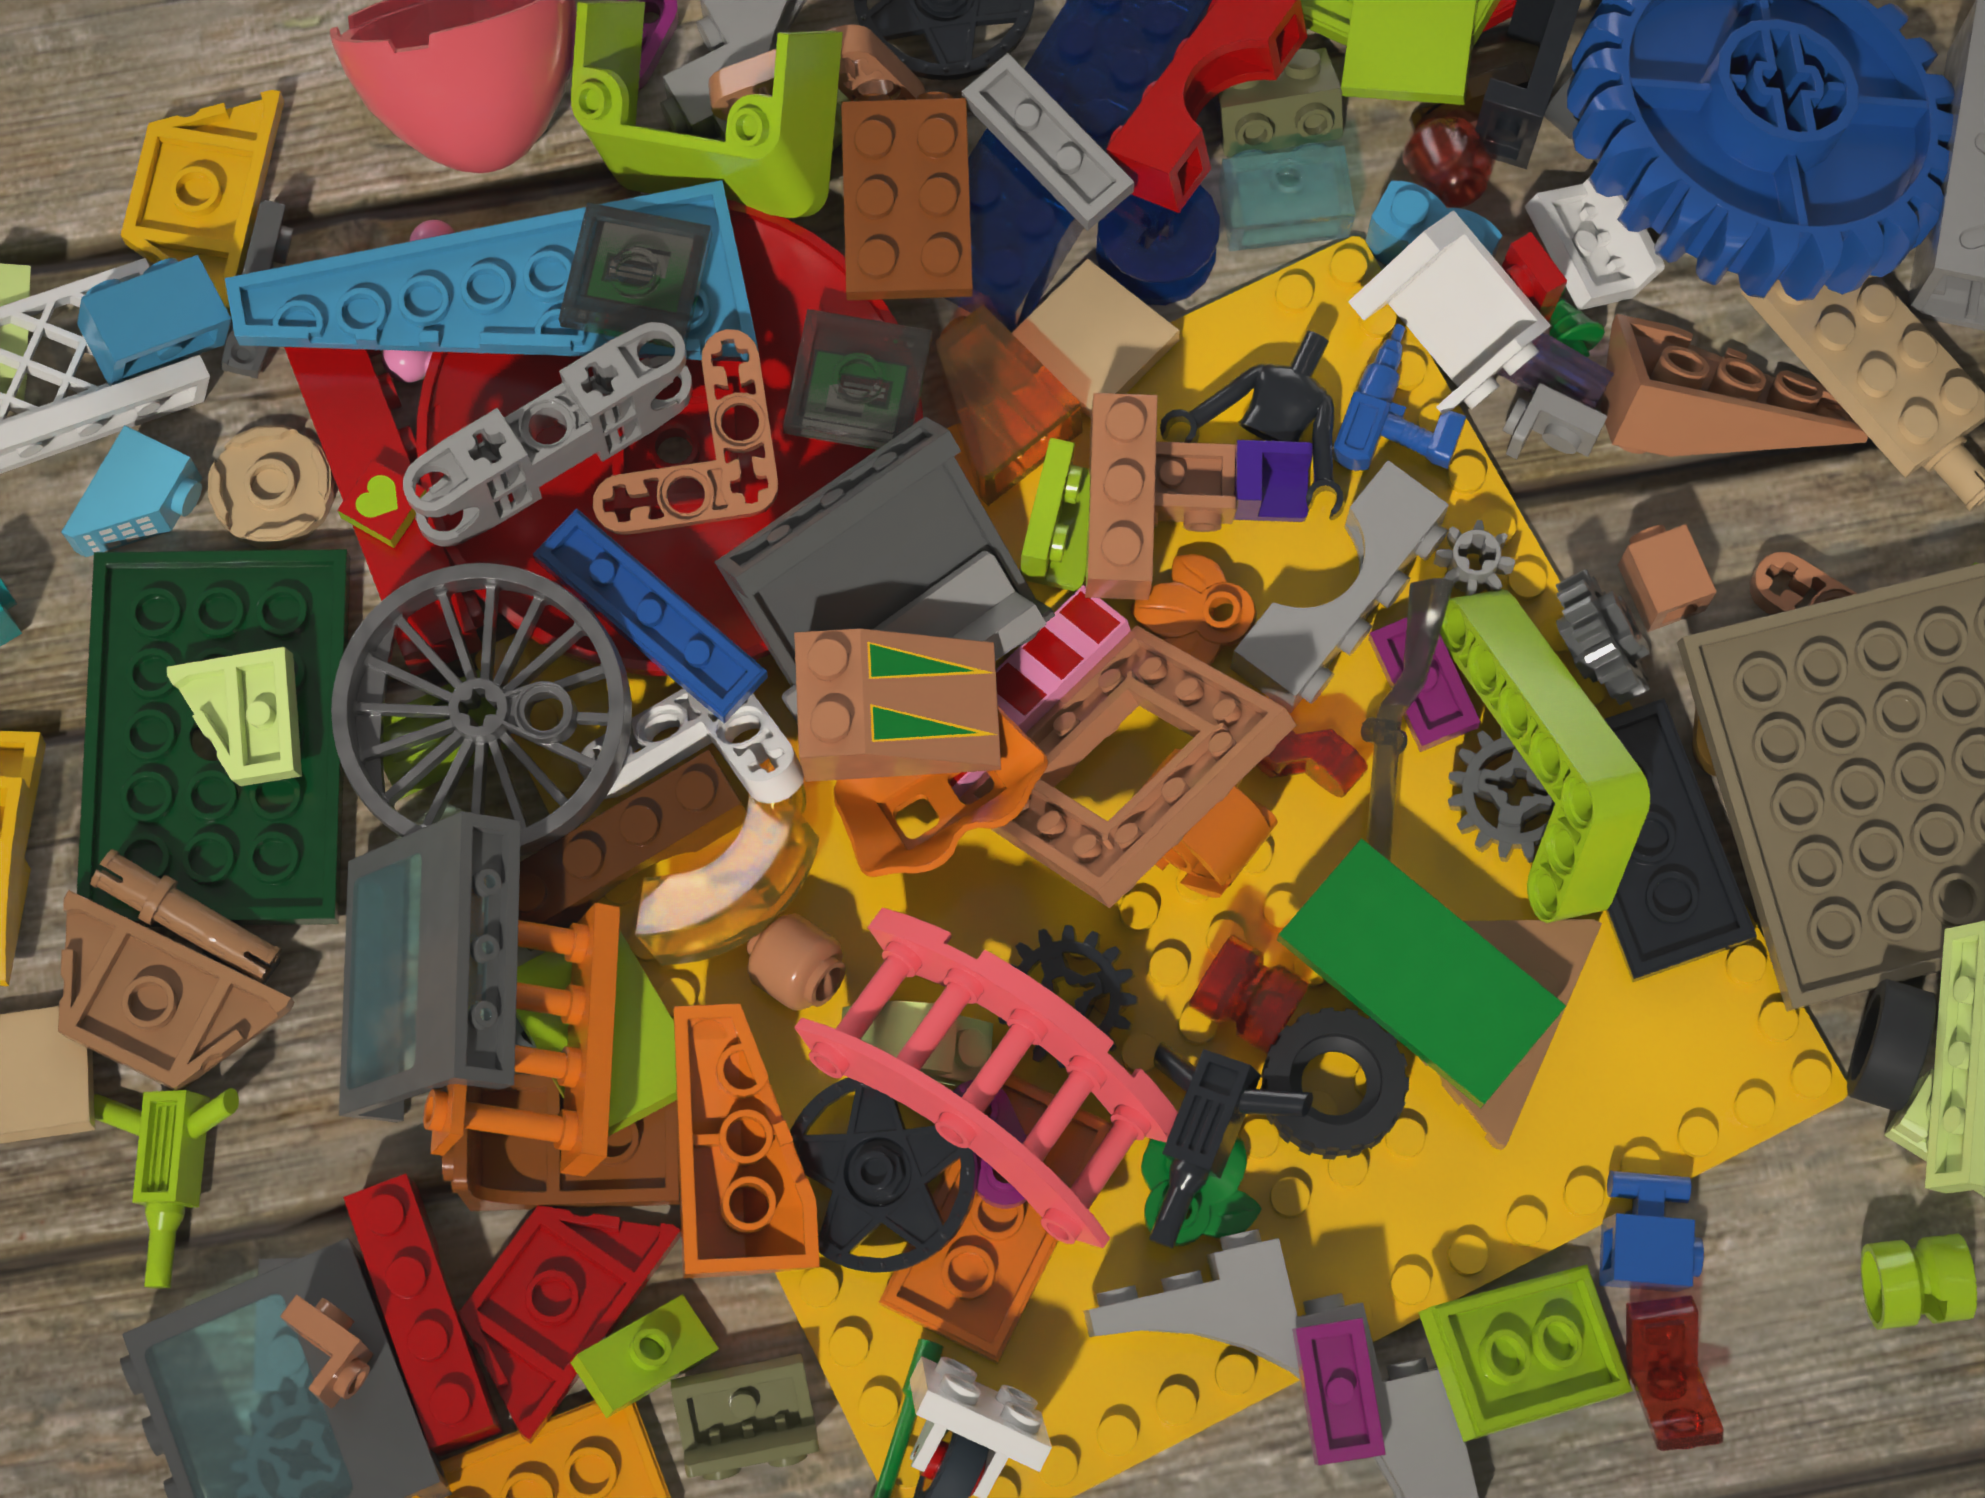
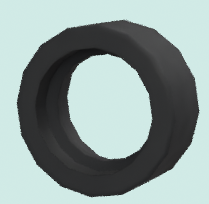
[1847,979,1937,1111]

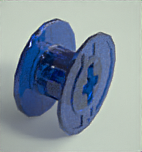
[1096,185,1220,306]

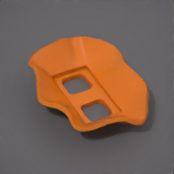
[833,706,1048,877]

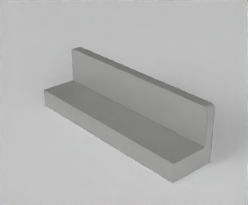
[782,551,1047,724]

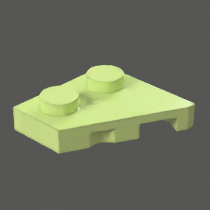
[167,647,302,786]

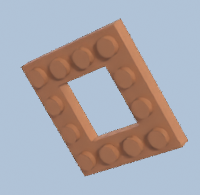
[959,625,1297,908]

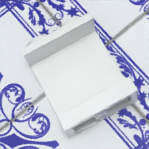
[1348,210,1551,414]

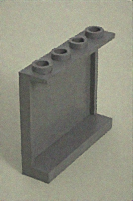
[715,417,1055,687]

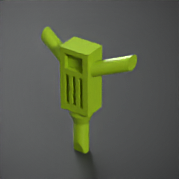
[94,1088,239,1289]

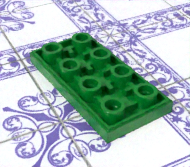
[1276,838,1566,1109]

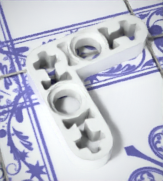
[578,689,804,804]

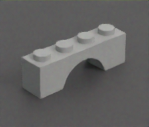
[1230,460,1449,714]

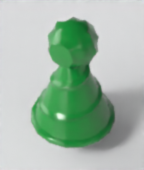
[1548,287,1605,362]

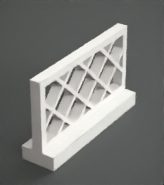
[0,258,210,474]

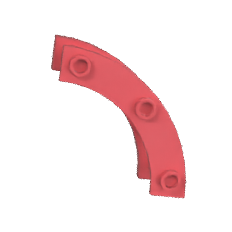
[794,908,1178,1248]

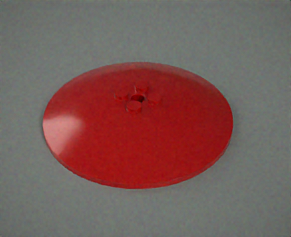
[416,197,923,676]

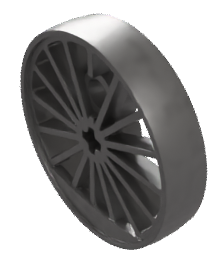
[331,563,632,856]

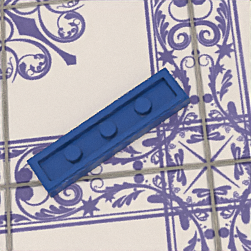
[533,508,768,724]

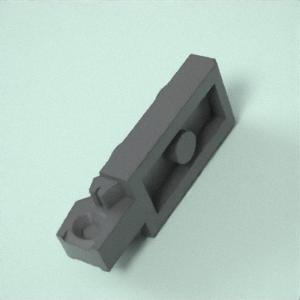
[221,199,294,378]

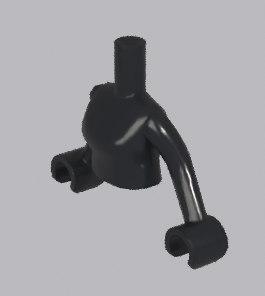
[1160,331,1345,520]

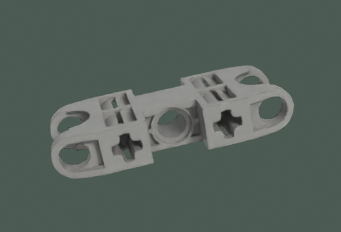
[403,322,693,547]

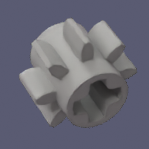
[1433,520,1515,596]

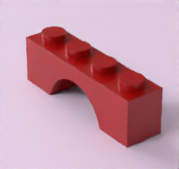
[1106,0,1308,213]
[343,1173,503,1456]

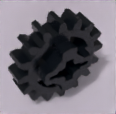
[998,925,1138,1068]

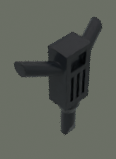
[1149,1042,1313,1249]

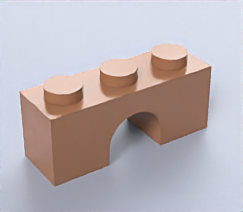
[1085,393,1157,600]

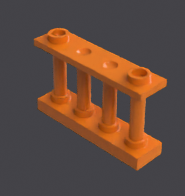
[423,886,620,1177]

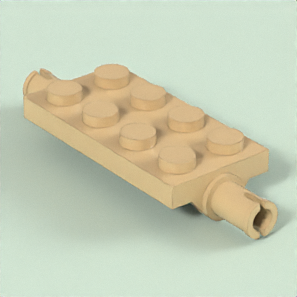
[1741,275,1985,512]

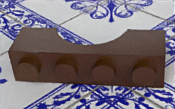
[518,749,751,951]

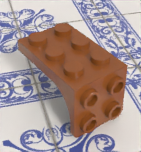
[841,92,973,300]
[442,1074,680,1211]

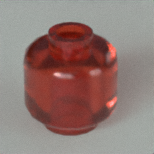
[1402,116,1494,208]

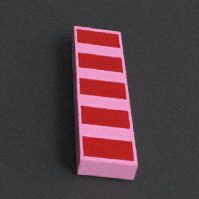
[950,585,1131,798]

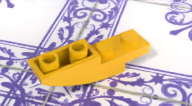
[0,731,46,986]

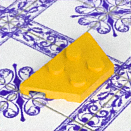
[121,90,285,316]

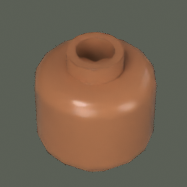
[747,913,846,1011]

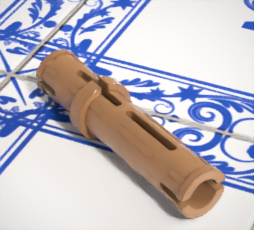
[90,849,282,983]

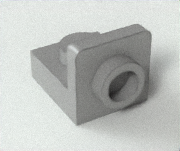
[1503,383,1608,460]

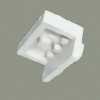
[1525,177,1665,310]

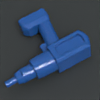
[1332,324,1466,471]

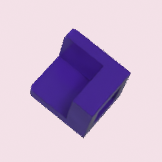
[1233,440,1313,522]

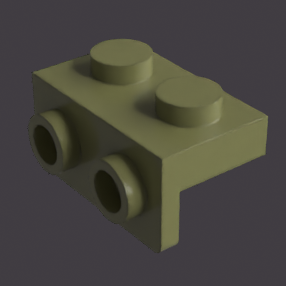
[1212,48,1343,157]
[671,1353,819,1480]

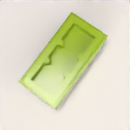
[570,1294,719,1418]

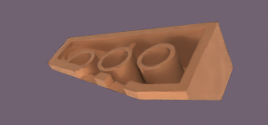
[1600,314,1868,457]

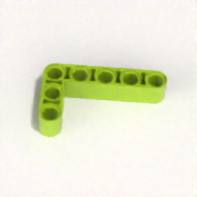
[1437,589,1650,923]

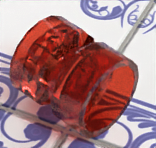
[1188,934,1311,1055]

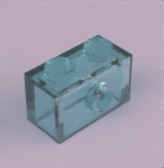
[1219,143,1355,252]

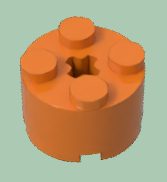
[1138,749,1278,898]

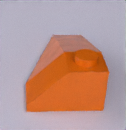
[673,1003,820,1279]

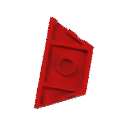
[458,1205,681,1444]

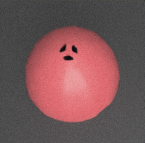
[330,0,577,173]

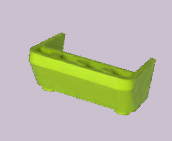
[571,1,843,218]

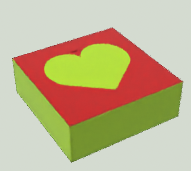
[337,459,427,548]

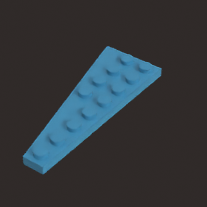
[225,180,760,362]

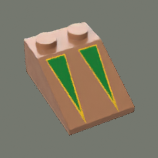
[794,629,1001,782]

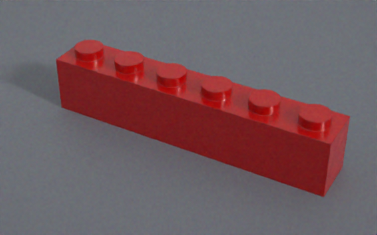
[284,347,484,675]

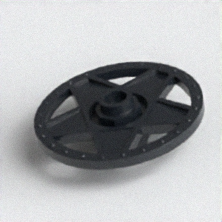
[854,0,1035,80]
[790,1078,977,1273]

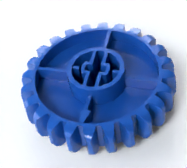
[1567,0,1955,301]

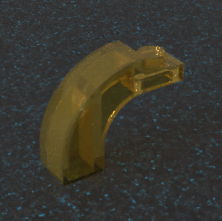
[635,758,819,966]

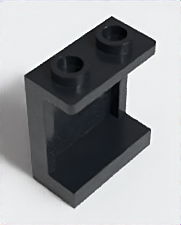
[1468,0,1581,169]

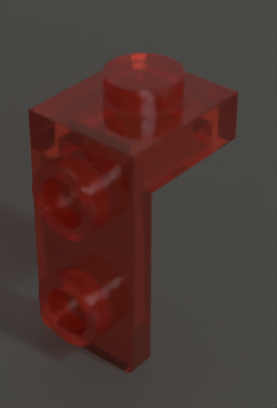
[1626,1295,1724,1451]

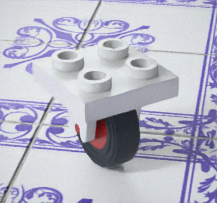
[910,1356,1052,1498]

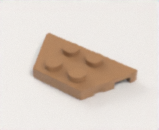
[58,890,295,1090]
[1420,919,1602,1150]

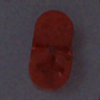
[1256,729,1368,798]

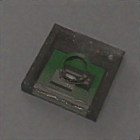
[559,202,713,348]
[783,309,932,450]

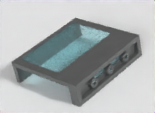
[339,811,521,1123]
[120,1238,452,1498]

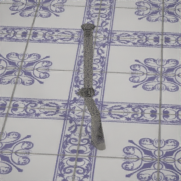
[1361,578,1454,862]

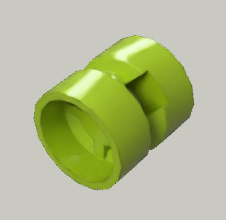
[1860,1233,1977,1330]

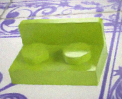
[1020,437,1090,592]

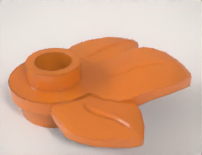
[1130,554,1257,666]

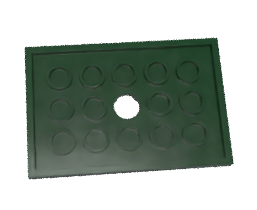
[77,549,351,927]

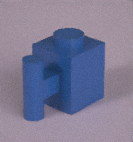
[1599,1171,1704,1292]

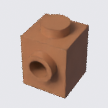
[1618,524,1717,632]

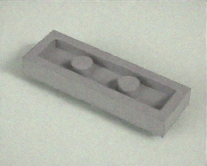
[961,53,1134,231]

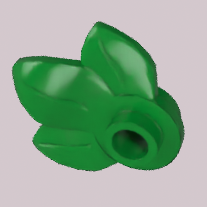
[1141,1137,1262,1246]

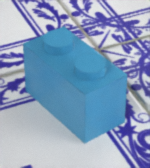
[77,255,231,386]

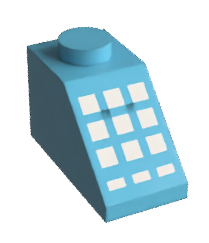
[61,425,202,557]

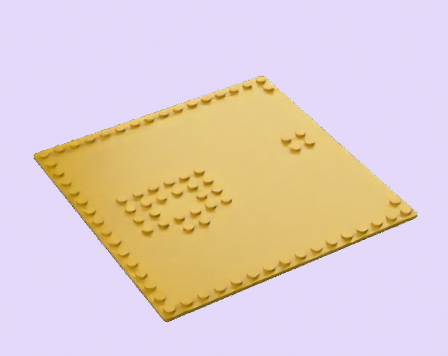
[475,236,1848,1498]

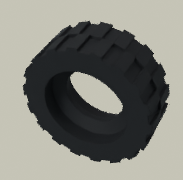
[1260,1007,1409,1160]

